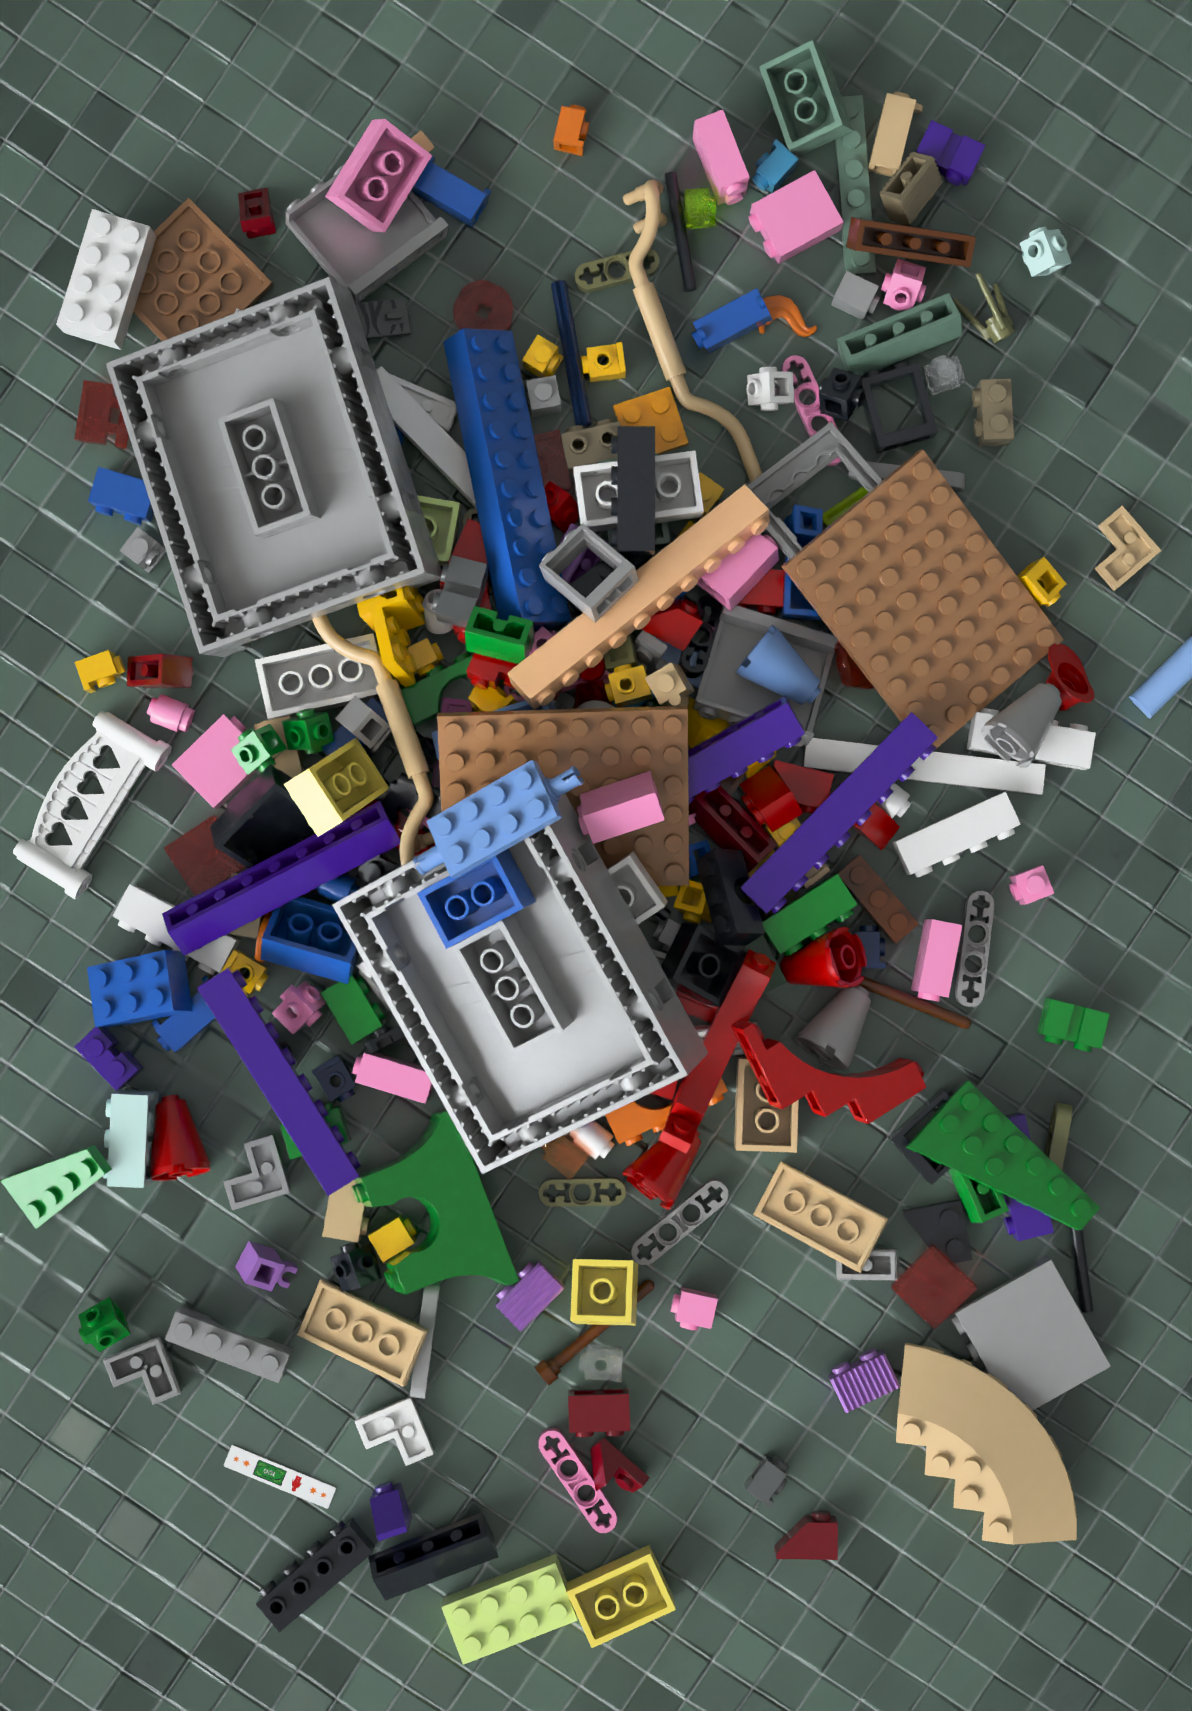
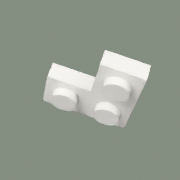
[354,1396,434,1466]

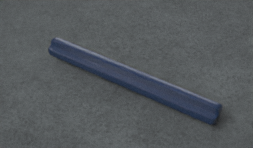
[551,280,592,427]

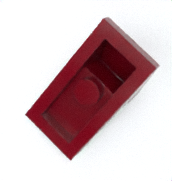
[238,188,276,239]
[590,1437,650,1493]

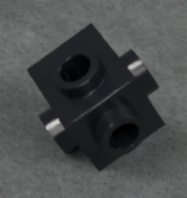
[819,367,865,421]
[330,1242,382,1292]

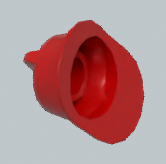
[1045,643,1095,711]

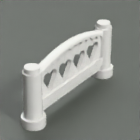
[13,711,172,900]

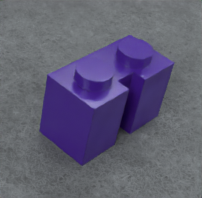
[916,120,986,186]
[74,1027,144,1091]

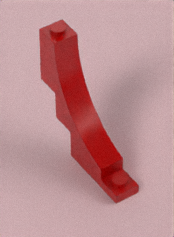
[658,949,776,1153]
[731,1020,926,1124]

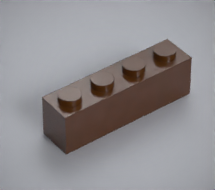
[846,217,976,267]

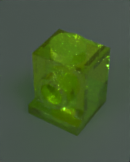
[684,188,716,229]

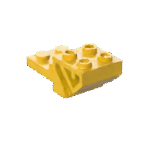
[357,586,426,688]

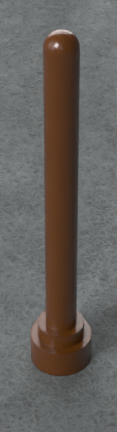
[859,975,972,1029]
[534,1280,655,1386]

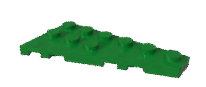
[906,1080,1100,1230]

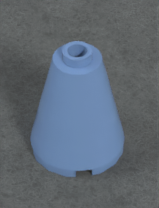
[735,625,821,705]

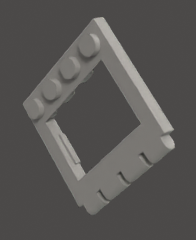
[747,422,883,559]

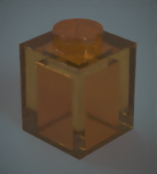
[541,1135,589,1180]

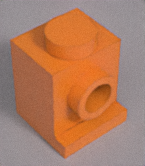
[553,105,590,156]

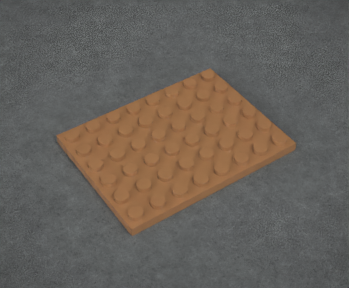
[782,450,1064,749]
[437,706,689,886]

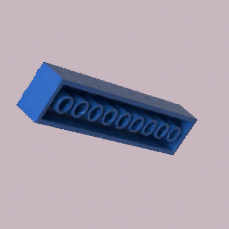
[443,328,571,631]

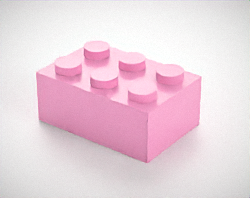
[325,119,432,232]

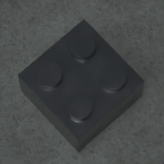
[661,923,747,1007]

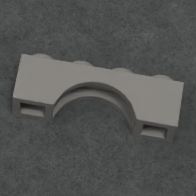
[165,1306,294,1383]

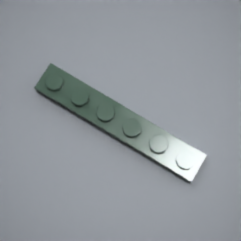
[835,95,876,276]

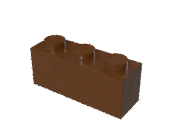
[835,855,919,944]

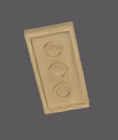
[753,1161,889,1273]
[297,1279,430,1387]

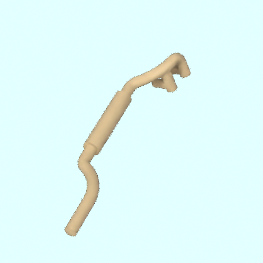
[623,179,763,483]
[312,615,435,866]

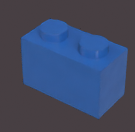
[88,467,154,525]

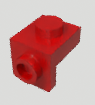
[544,481,579,534]

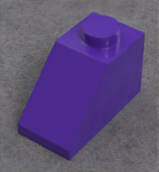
[369,1481,412,1541]

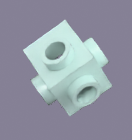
[1020,227,1071,277]

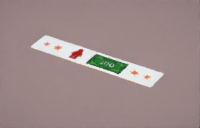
[224,1445,336,1509]

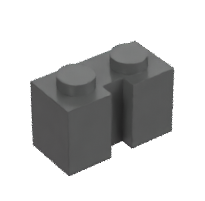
[432,555,489,628]

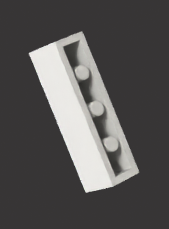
[966,708,1096,770]
[892,792,1021,878]
[113,884,241,975]

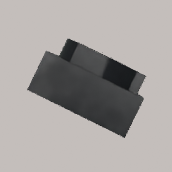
[210,764,316,869]

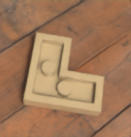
[1094,505,1161,591]

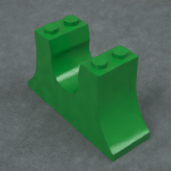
[351,1109,519,1295]

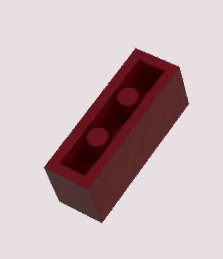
[689,786,778,873]

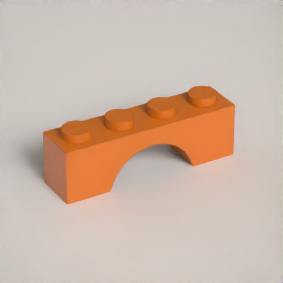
[605,1077,728,1146]

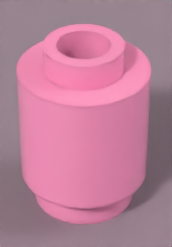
[147,694,195,732]

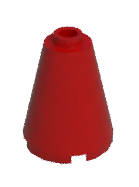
[780,927,867,988]
[150,1095,210,1181]
[622,1131,702,1210]

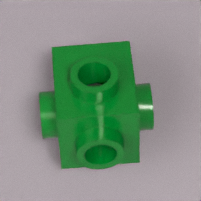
[282,708,334,754]
[231,724,287,775]
[78,1297,131,1352]

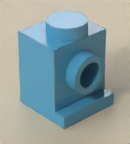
[752,139,798,193]

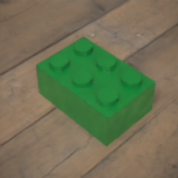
[762,874,858,956]

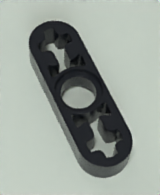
[678,595,722,678]

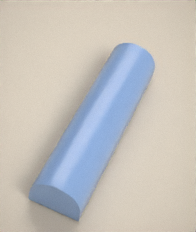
[1128,635,1192,719]

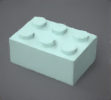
[103,1090,159,1188]

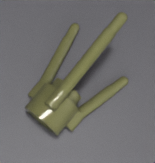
[953,272,1015,344]

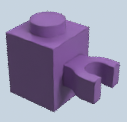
[235,1241,298,1292]

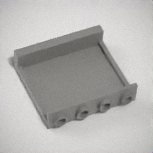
[285,164,449,305]
[693,605,839,746]
[951,1256,1111,1411]

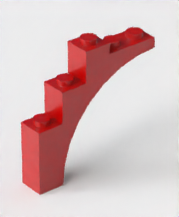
[439,518,562,701]

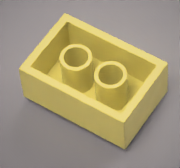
[284,737,389,836]
[566,1544,676,1648]

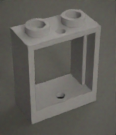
[539,523,639,623]

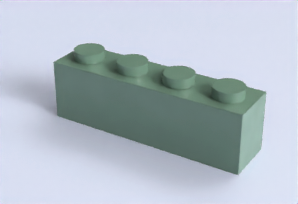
[837,293,962,377]

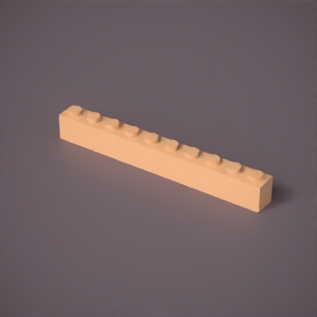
[507,484,770,710]

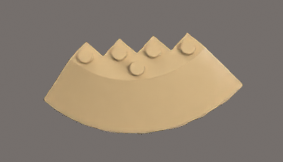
[896,1343,1077,1545]

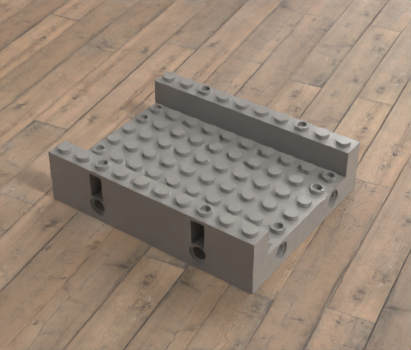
[106,277,442,657]
[332,794,708,1174]

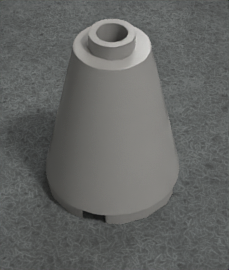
[981,683,1062,767]
[795,985,871,1071]

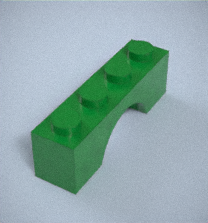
[399,652,504,726]

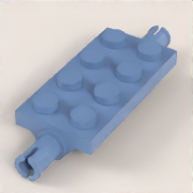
[413,760,584,878]

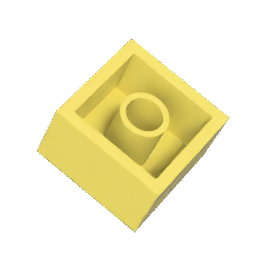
[570,1259,638,1326]

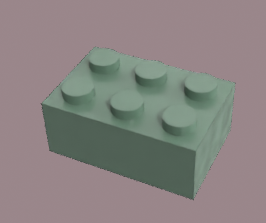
[759,40,854,156]

